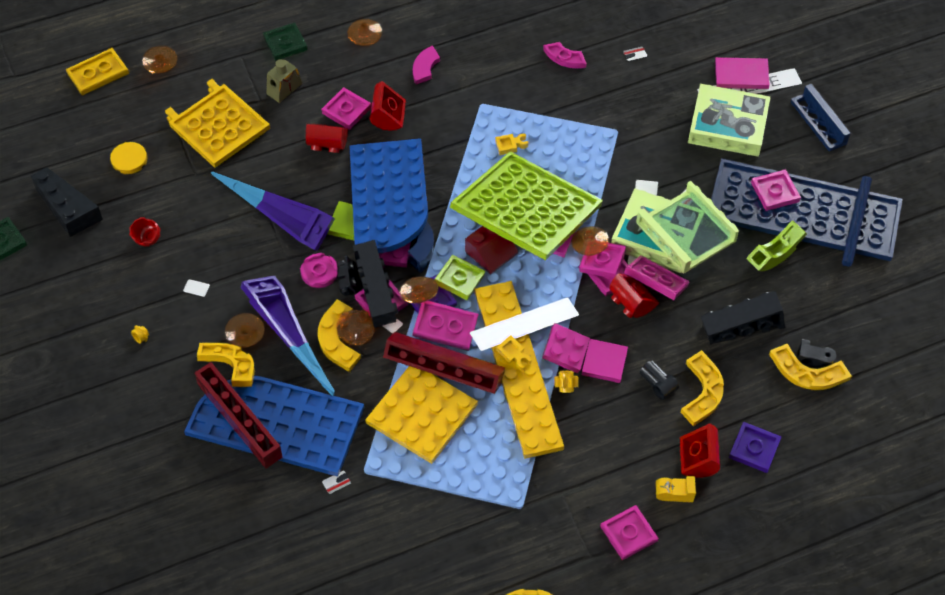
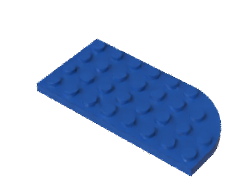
[350,139,428,253]
[184,376,364,477]

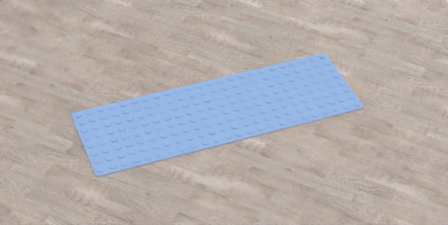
[364,104,618,509]

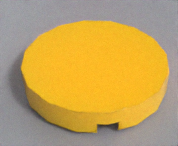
[110,142,147,174]

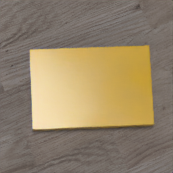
[66,48,129,96]

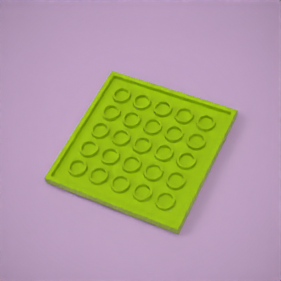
[450,151,603,261]

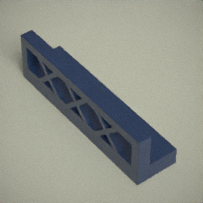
[791,84,851,152]

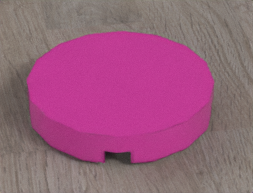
[300,253,338,288]

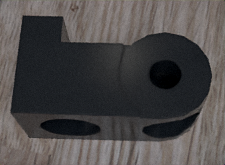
[797,339,837,369]

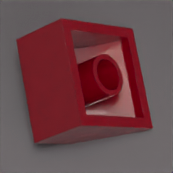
[465,226,518,275]

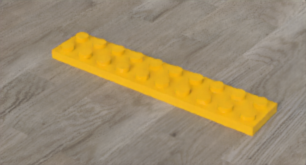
[474,281,564,459]

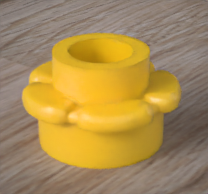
[131,325,149,344]

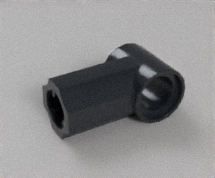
[640,361,679,400]

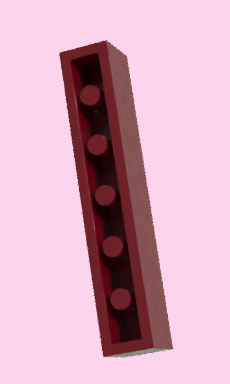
[383,332,505,394]
[194,362,283,469]

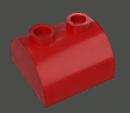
[370,81,406,131]
[306,124,348,153]
[609,273,659,318]
[680,423,720,478]

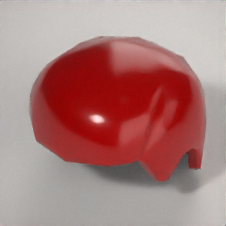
[129,217,160,247]

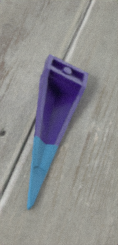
[211,172,335,251]
[241,276,335,396]

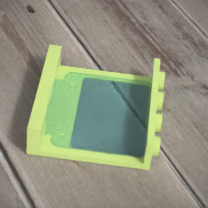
[636,181,739,274]

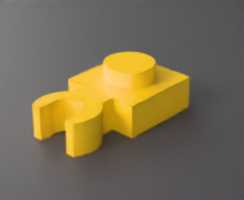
[495,134,529,155]
[496,335,532,371]

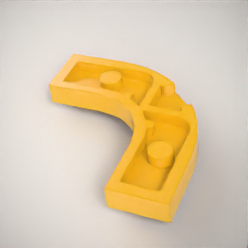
[318,299,361,372]
[197,343,255,387]
[769,344,852,390]
[681,350,724,427]

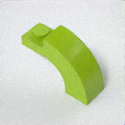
[746,220,807,271]

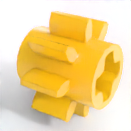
[554,371,578,393]

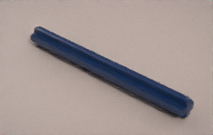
[842,176,872,267]

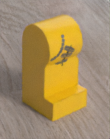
[656,476,696,502]

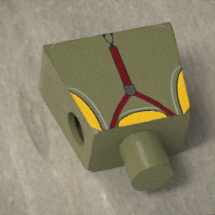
[267,59,302,103]

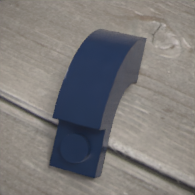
[408,222,434,273]

